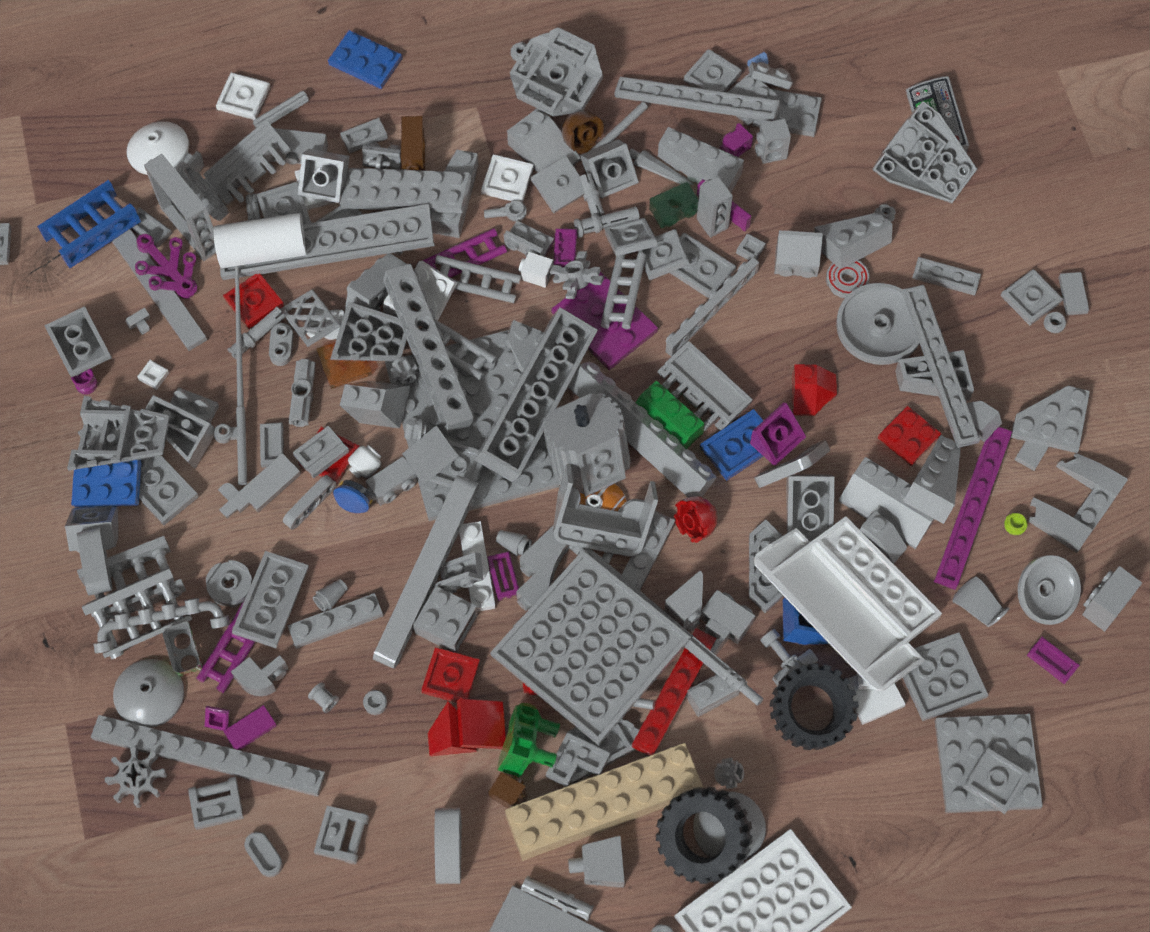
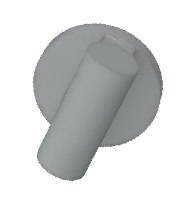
[404,419,426,441]

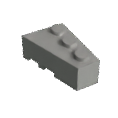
[895,350,974,401]
[145,395,215,469]

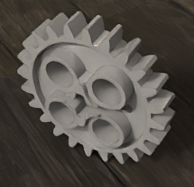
[174,161,229,221]

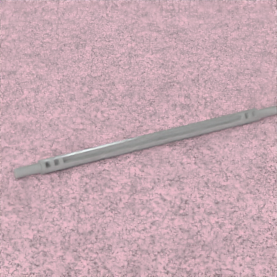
[569,545,763,706]

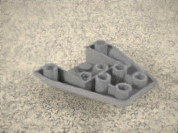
[872,101,977,203]

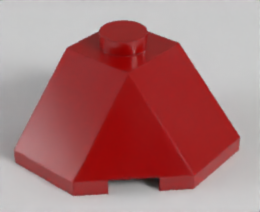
[792,364,837,416]

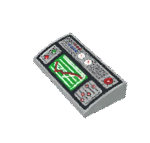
[906,76,969,153]

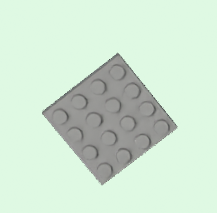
[935,714,1043,813]

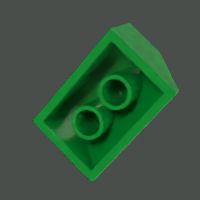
[635,380,704,449]

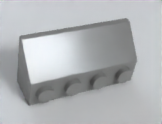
[839,457,936,549]

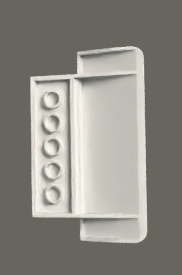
[754,516,942,691]

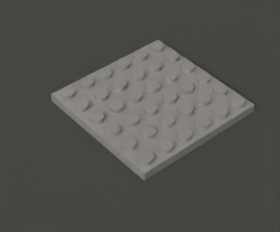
[490,550,691,745]

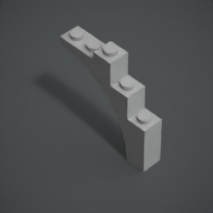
[513,525,570,627]

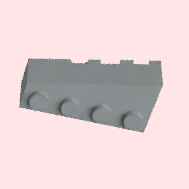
[903,435,961,524]

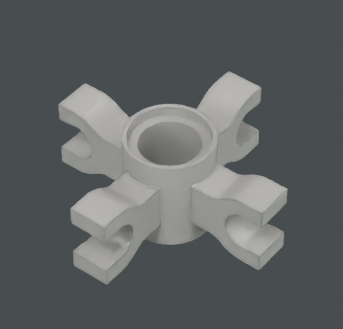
[550,251,604,299]

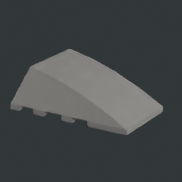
[67,396,170,471]

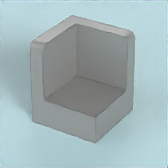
[705,618,730,655]

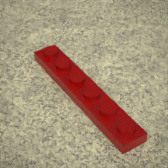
[631,628,717,756]

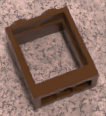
[401,116,425,171]

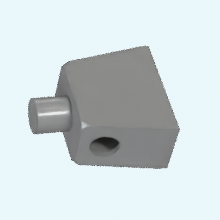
[568,836,624,888]

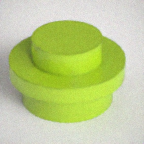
[1004,513,1027,535]

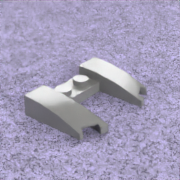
[1029,454,1128,553]

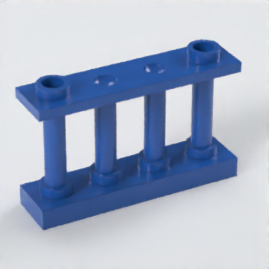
[37,180,141,268]

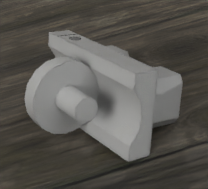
[362,142,401,170]

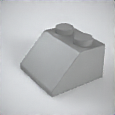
[580,140,639,198]
[298,149,350,203]
[774,230,823,278]
[65,506,118,553]
[664,571,703,632]

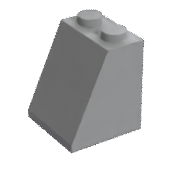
[340,381,410,429]

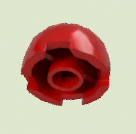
[674,496,717,543]

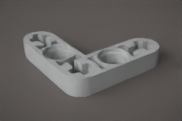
[754,440,830,488]

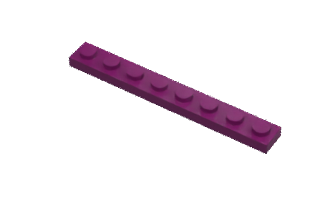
[934,427,1012,590]

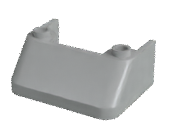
[553,464,658,556]

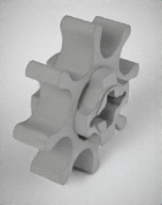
[104,747,167,808]

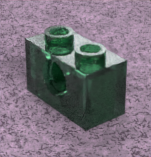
[649,182,699,229]

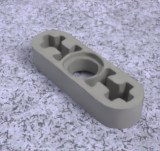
[283,475,336,530]

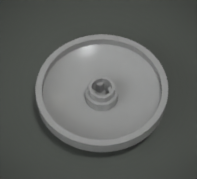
[836,283,920,365]

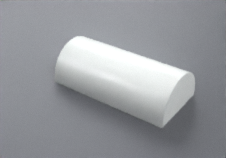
[213,213,307,268]

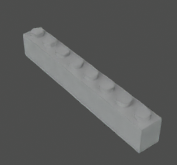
[567,362,717,497]

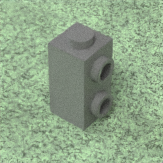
[366,457,417,506]

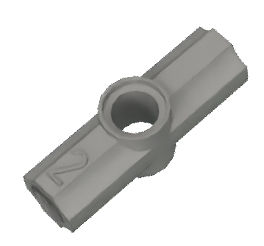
[289,359,316,427]

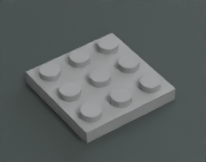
[903,632,988,722]

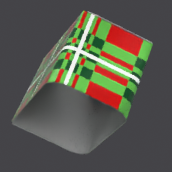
[163,621,203,677]

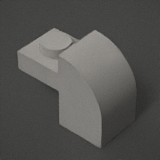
[231,655,288,696]

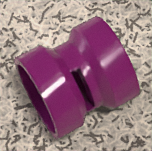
[71,368,98,395]

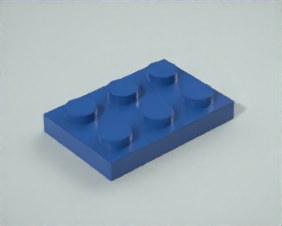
[328,30,402,89]
[700,409,764,481]
[71,460,141,507]

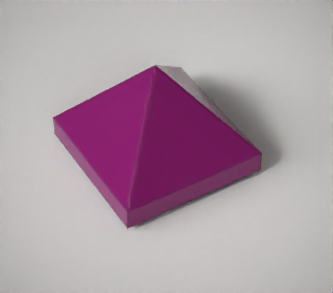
[205,706,229,731]

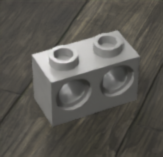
[755,119,791,164]

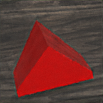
[428,701,477,757]

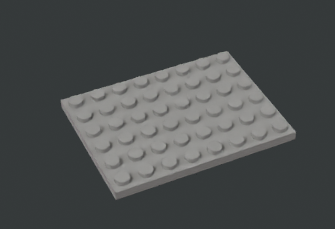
[385,330,559,521]

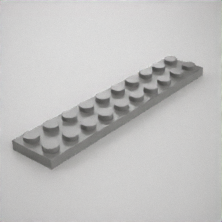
[220,204,435,280]

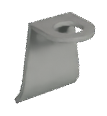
[952,576,1010,627]

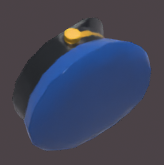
[333,480,373,513]

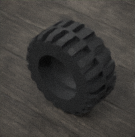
[655,787,753,884]

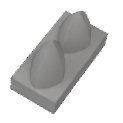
[170,387,219,423]

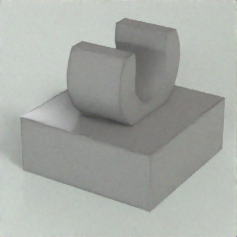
[126,308,150,335]

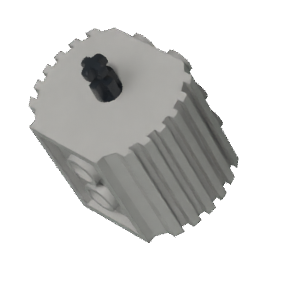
[543,393,630,497]

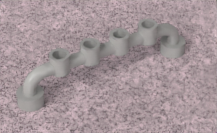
[93,598,230,653]

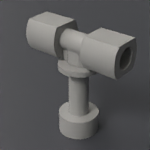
[760,629,818,686]

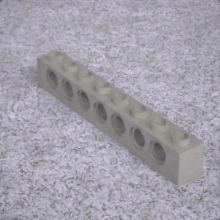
[383,264,475,434]

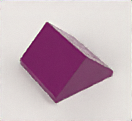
[750,402,806,465]

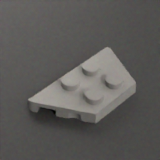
[568,719,639,785]

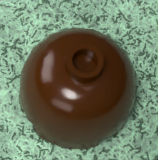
[561,110,604,154]

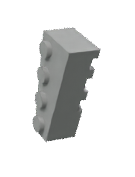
[658,127,744,193]
[431,150,479,238]

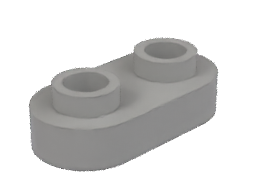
[269,323,293,366]

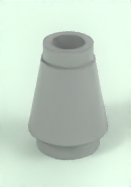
[496,530,532,556]
[313,579,348,611]

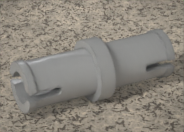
[579,173,605,216]

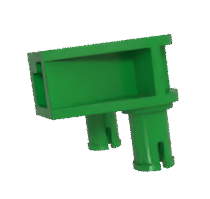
[497,703,560,778]

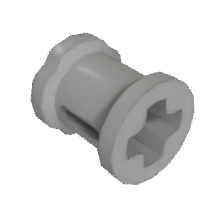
[308,682,339,713]

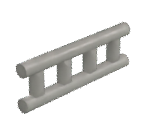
[601,253,646,329]
[435,255,521,303]
[420,320,497,381]

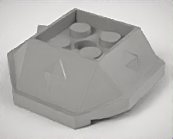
[510,28,603,116]

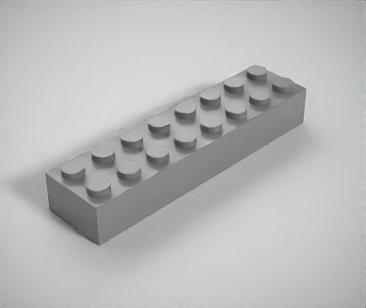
[474,308,597,482]

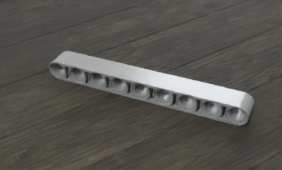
[373,475,479,669]

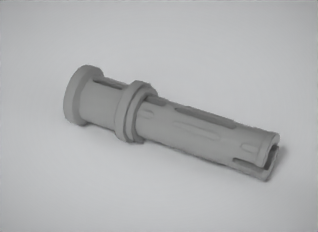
[574,206,639,238]

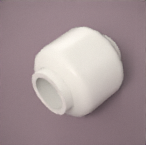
[348,445,381,478]

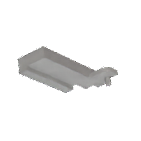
[218,453,301,519]

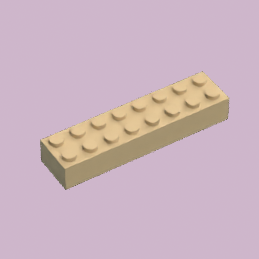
[505,743,703,861]

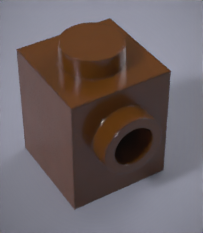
[488,772,527,808]

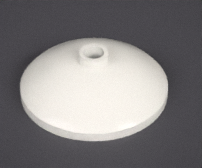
[127,122,189,175]

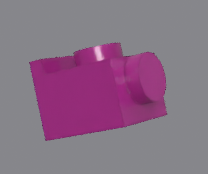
[719,123,753,157]

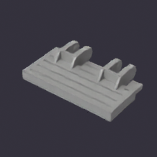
[203,120,291,205]
[657,341,753,431]

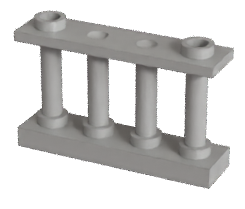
[77,536,186,622]
[82,567,192,659]

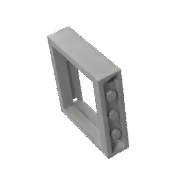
[144,153,216,261]

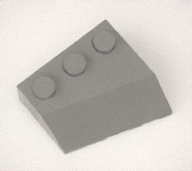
[330,302,407,361]

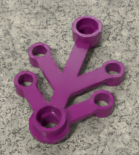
[135,234,197,298]

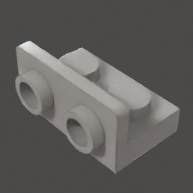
[504,221,554,257]

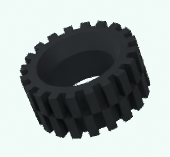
[770,664,859,750]

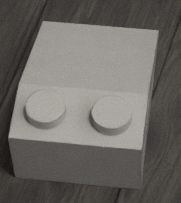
[507,108,581,173]
[45,306,112,377]
[786,474,834,542]

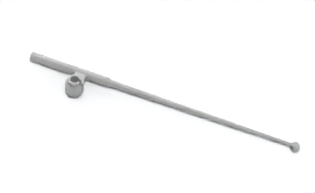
[214,266,247,485]

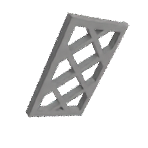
[280,289,341,347]

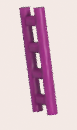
[417,228,507,278]
[196,600,256,693]

